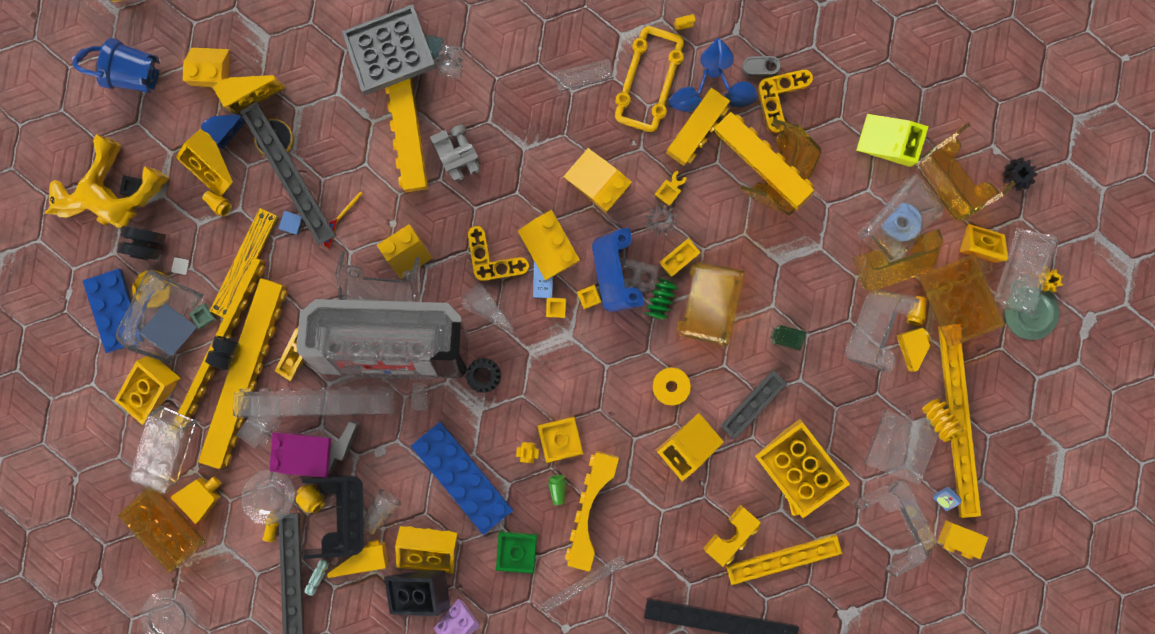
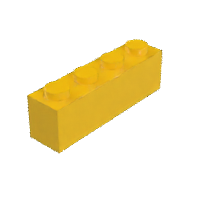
[666,88,730,166]

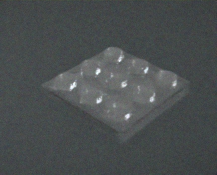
[864,410,939,485]

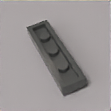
[720,370,787,439]

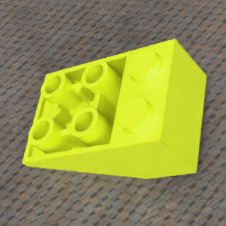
[856,114,929,167]

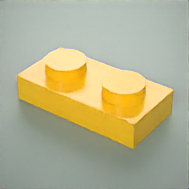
[659,238,701,277]

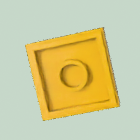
[537,416,583,463]

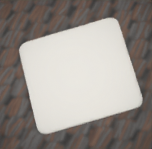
[171,257,189,275]

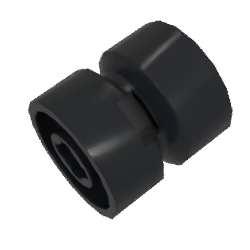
[205,335,240,370]

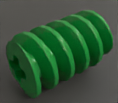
[644,278,679,320]

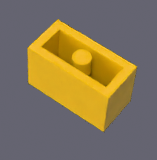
[938,520,989,560]

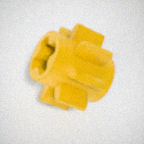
[1037,269,1063,292]
[516,442,539,463]

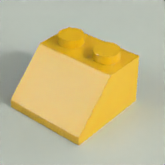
[183,48,231,87]
[377,224,433,279]

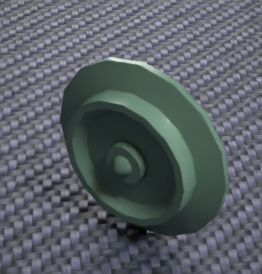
[1004,285,1060,340]

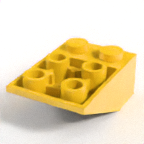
[655,413,724,482]

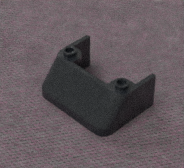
[300,474,364,559]

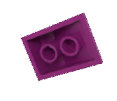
[269,432,331,477]

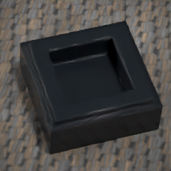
[119,175,142,196]

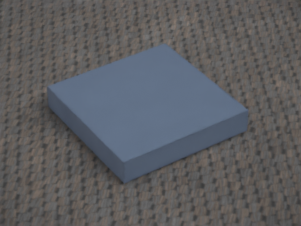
[139,303,197,357]

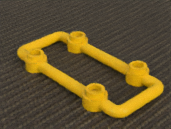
[615,26,684,132]

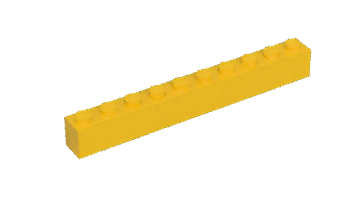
[198,278,288,469]

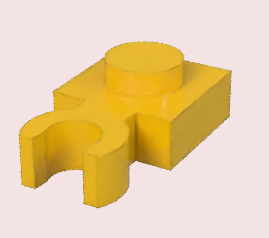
[654,171,687,206]

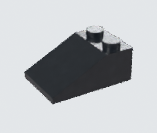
[384,570,451,616]

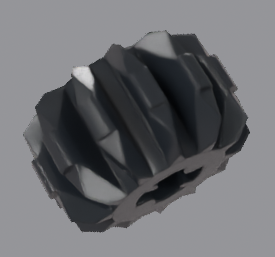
[1002,158,1038,191]

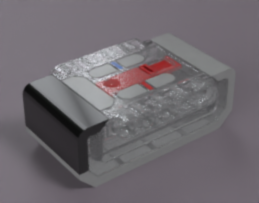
[296,299,469,380]

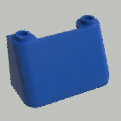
[592,227,645,312]

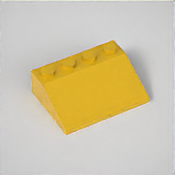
[755,419,850,518]

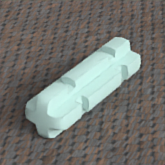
[304,558,330,596]

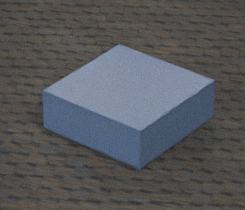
[278,211,303,235]

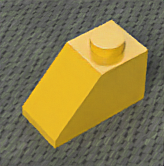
[896,328,930,372]

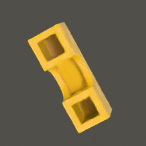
[703,505,761,566]

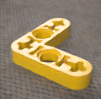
[757,70,813,134]
[468,226,529,281]

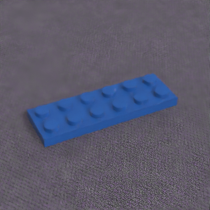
[411,421,513,535]

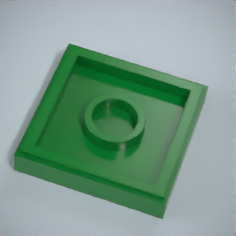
[496,531,537,574]

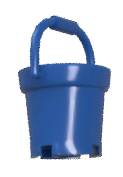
[72,38,160,93]

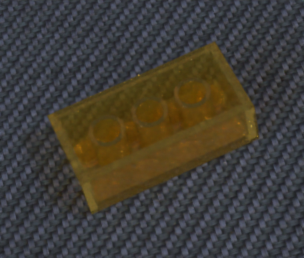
[117,486,206,573]

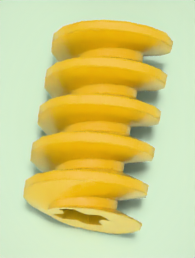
[922,398,964,442]

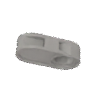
[742,56,780,77]

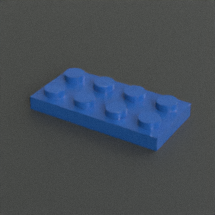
[82,269,145,353]

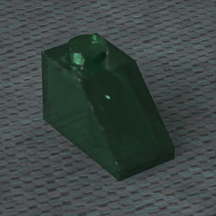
[770,325,807,351]

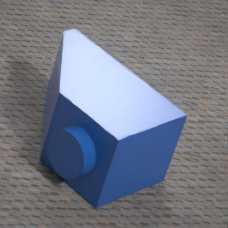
[201,114,246,149]

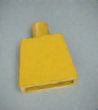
[170,476,222,524]

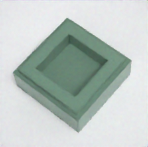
[188,303,217,330]

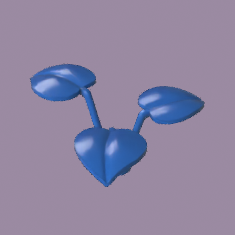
[668,38,758,112]

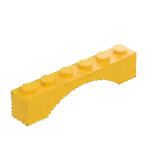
[565,451,619,572]

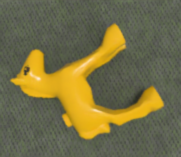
[45,134,170,228]

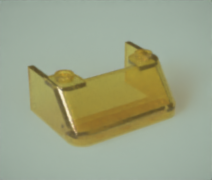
[741,119,821,215]
[916,122,1015,220]

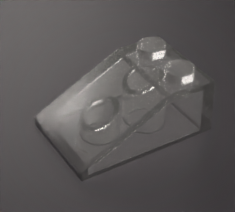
[461,283,516,333]

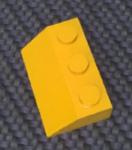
[518,210,580,281]
[395,526,457,574]

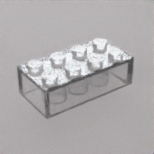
[994,228,1058,316]
[129,405,196,495]

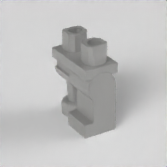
[430,124,480,182]

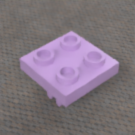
[434,599,479,634]

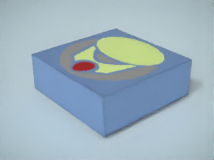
[933,487,962,511]

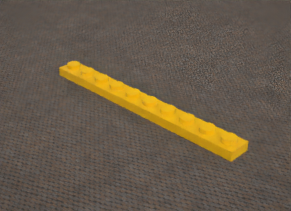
[169,257,265,435]
[938,324,981,518]

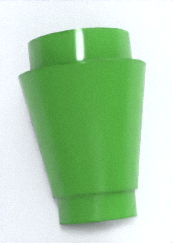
[548,475,567,505]

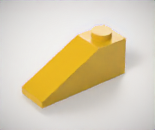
[275,327,305,381]
[327,540,389,578]

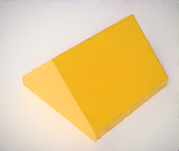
[960,224,1008,263]

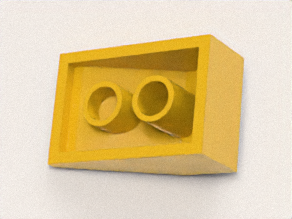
[213,75,286,115]
[175,129,233,197]
[563,148,632,214]
[115,354,180,425]

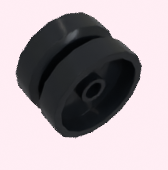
[117,226,166,261]

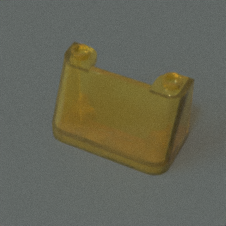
[853,229,943,291]
[676,262,745,346]

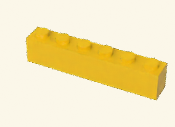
[385,78,429,193]
[714,112,814,210]

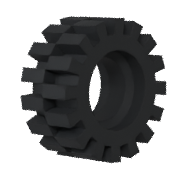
[465,358,501,393]

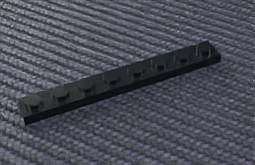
[644,598,799,634]

